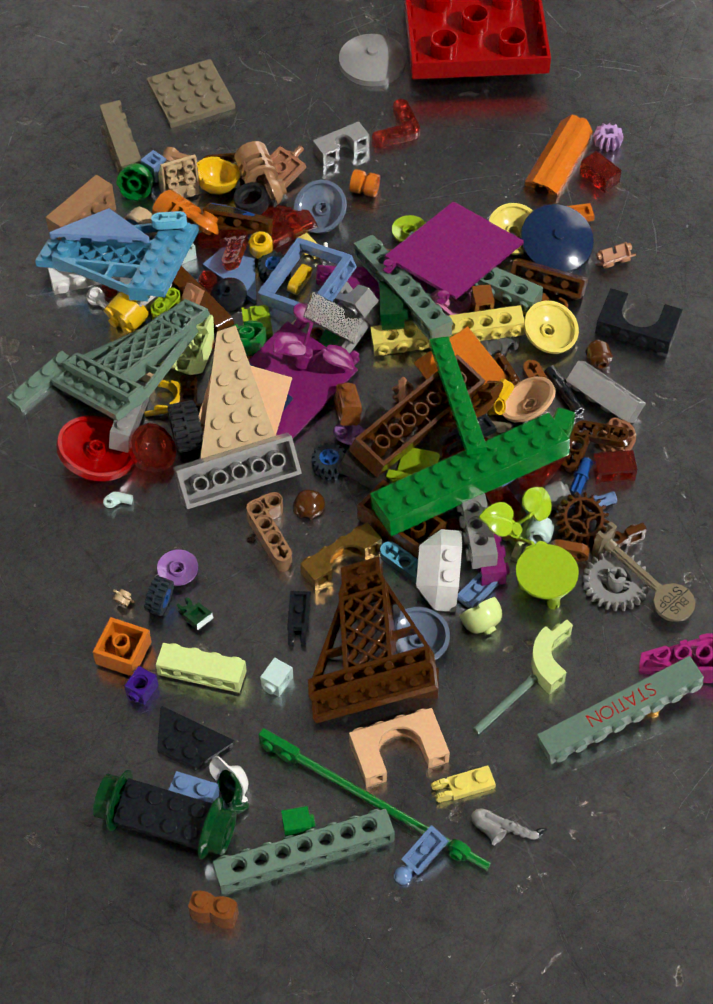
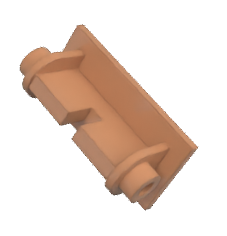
[596,242,636,268]

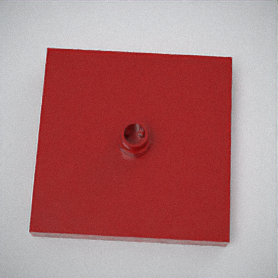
[404,0,551,79]

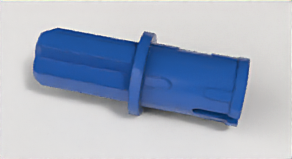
[570,457,594,495]

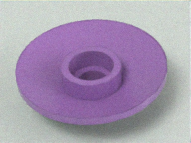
[157,549,198,586]

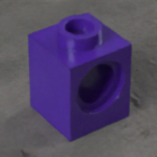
[124,666,158,705]

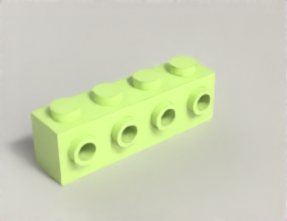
[156,643,246,693]

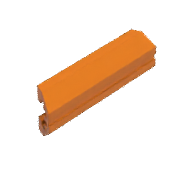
[524,114,593,197]

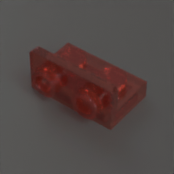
[485,486,527,522]

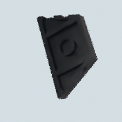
[157,706,235,771]

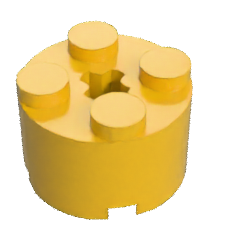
[104,292,149,334]

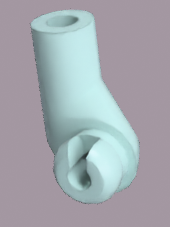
[103,491,133,508]

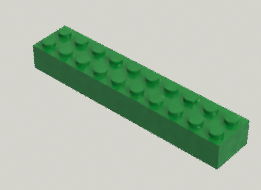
[370,412,570,536]

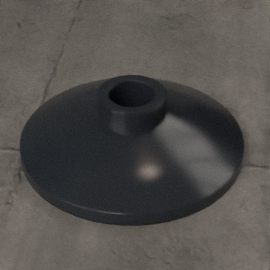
[210,278,247,312]

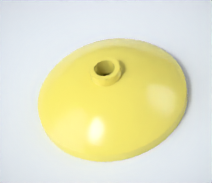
[489,203,533,255]
[524,301,579,354]

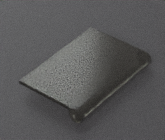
[303,291,363,344]

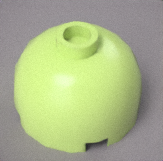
[459,597,502,636]

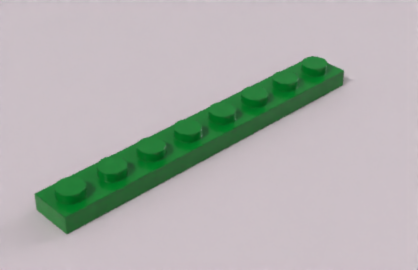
[429,336,487,455]

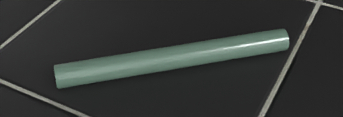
[473,674,538,735]

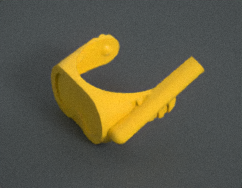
[144,380,181,417]

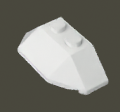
[416,529,462,613]

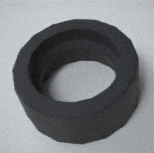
[234,182,270,215]

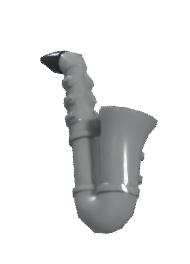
[471,808,547,845]

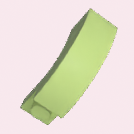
[531,620,573,695]

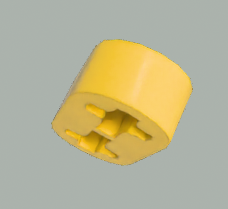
[287,264,312,295]

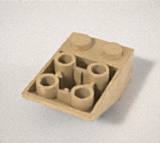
[158,154,200,198]

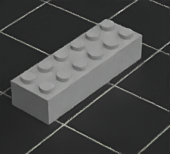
[173,433,302,509]

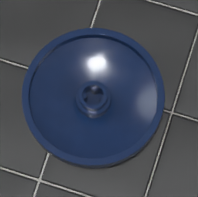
[520,204,594,273]

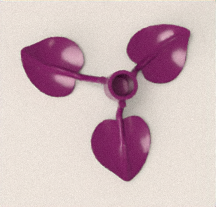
[273,303,354,370]

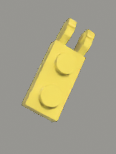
[431,765,496,803]

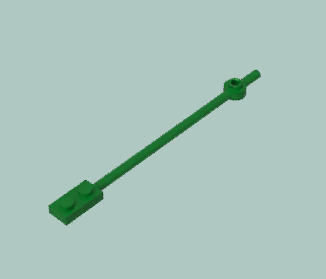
[258,728,491,871]

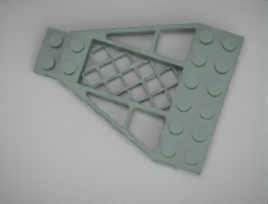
[51,299,210,421]

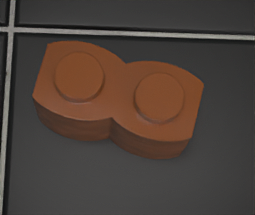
[188,891,239,929]

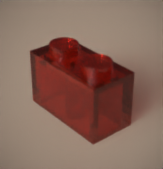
[580,151,622,193]
[592,450,638,484]

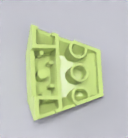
[159,314,214,375]

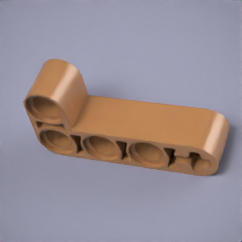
[246,492,293,572]

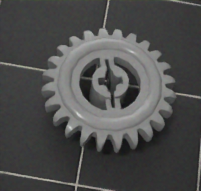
[582,552,649,611]

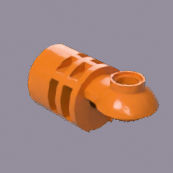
[152,190,218,235]

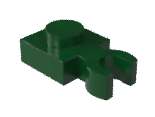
[177,597,213,630]

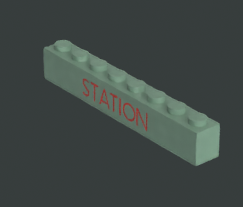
[537,656,704,764]

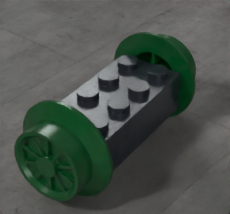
[93,770,237,859]

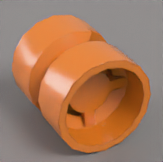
[349,169,380,197]

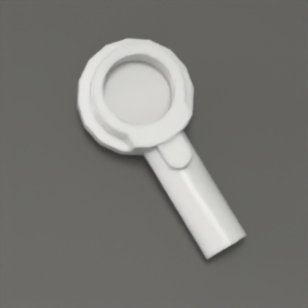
[86,287,109,309]

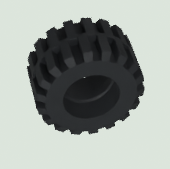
[168,400,203,453]

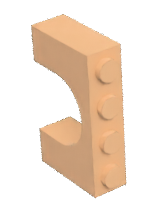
[349,708,450,788]

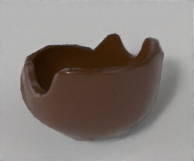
[293,489,325,520]

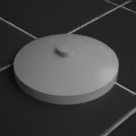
[339,34,407,86]

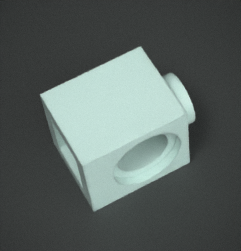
[261,658,293,697]

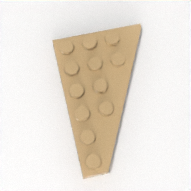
[200,326,275,459]

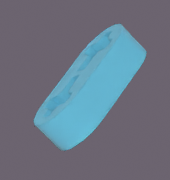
[151,211,187,230]

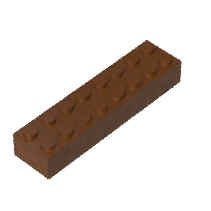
[349,354,485,478]

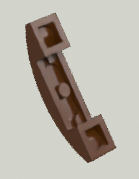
[439,380,504,428]

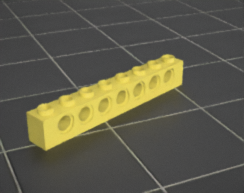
[370,305,525,356]

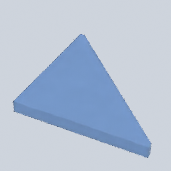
[49,208,149,244]
[203,233,257,304]

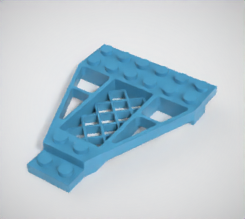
[35,223,199,302]

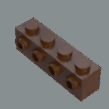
[510,258,589,300]

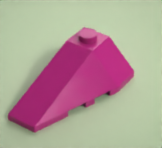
[639,633,713,683]

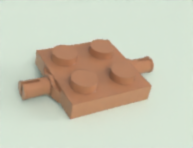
[270,145,307,188]

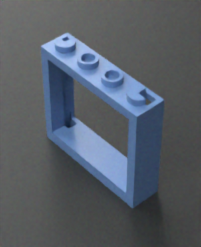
[258,237,357,315]

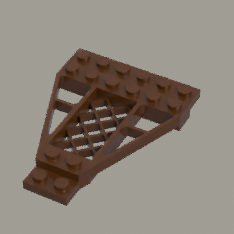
[308,556,438,723]

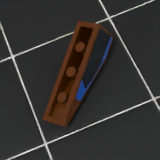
[203,202,273,237]

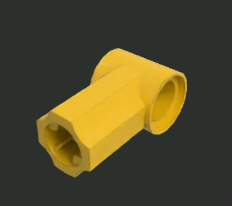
[486,379,514,415]

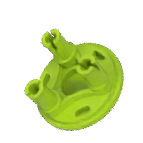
[516,544,579,609]

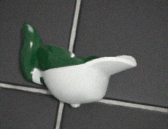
[209,756,249,814]

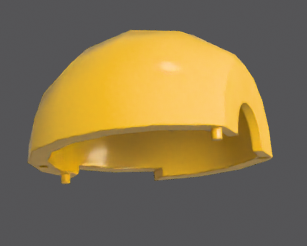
[197,157,241,195]

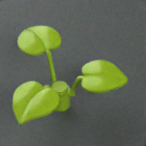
[478,487,552,551]

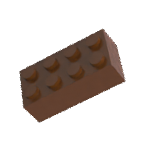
[357,480,447,559]

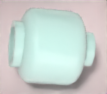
[526,517,554,544]

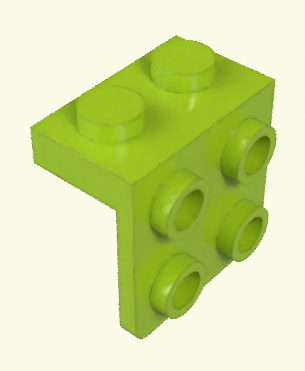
[386,448,441,483]

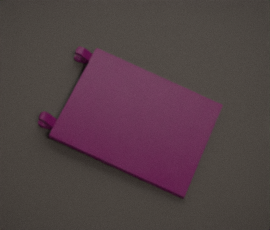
[383,201,524,305]
[248,319,360,439]

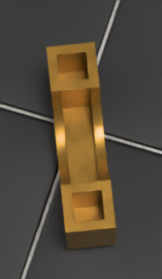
[300,522,382,591]

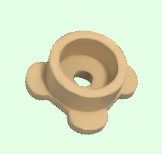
[113,589,134,607]

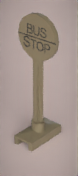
[591,522,696,622]

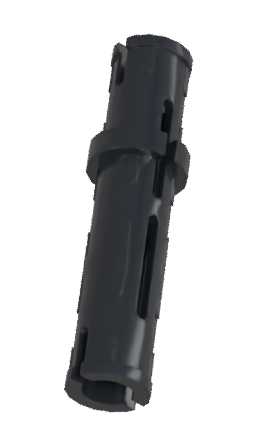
[544,365,585,416]

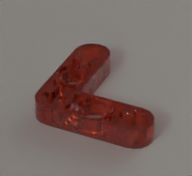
[372,99,421,148]
[197,229,249,271]

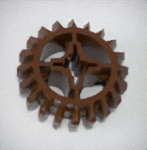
[554,492,610,546]

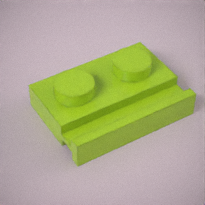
[241,305,273,339]

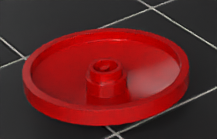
[56,416,136,481]

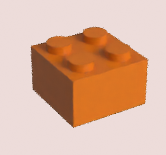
[93,617,152,676]

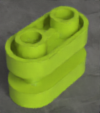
[151,288,181,320]

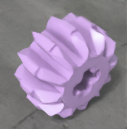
[593,123,624,152]

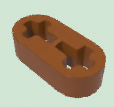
[523,360,548,379]
[551,539,590,562]

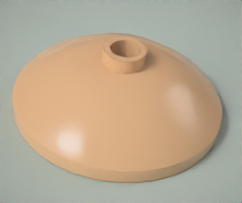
[502,377,555,422]

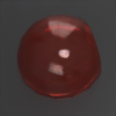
[128,423,176,472]

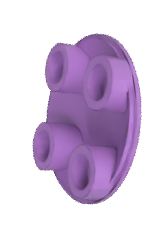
[333,422,371,445]

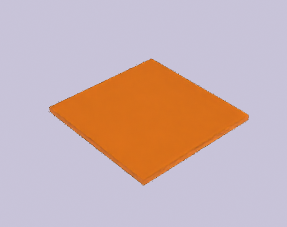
[413,326,509,403]

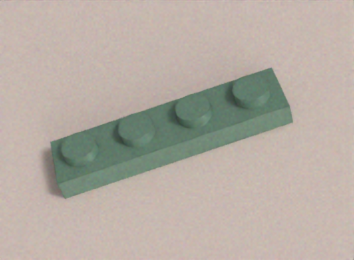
[7,350,70,412]

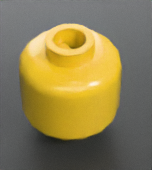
[249,231,273,259]

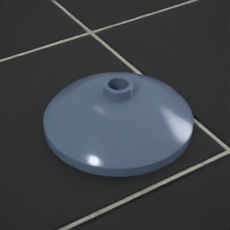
[294,180,347,234]
[394,607,450,660]

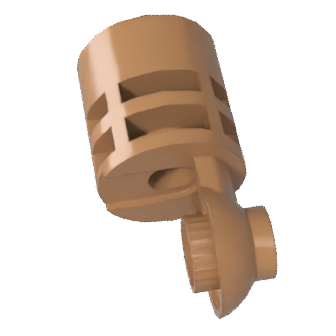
[234,141,287,205]

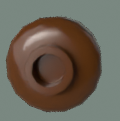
[585,340,613,369]

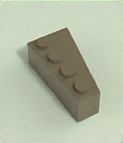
[100,100,141,172]

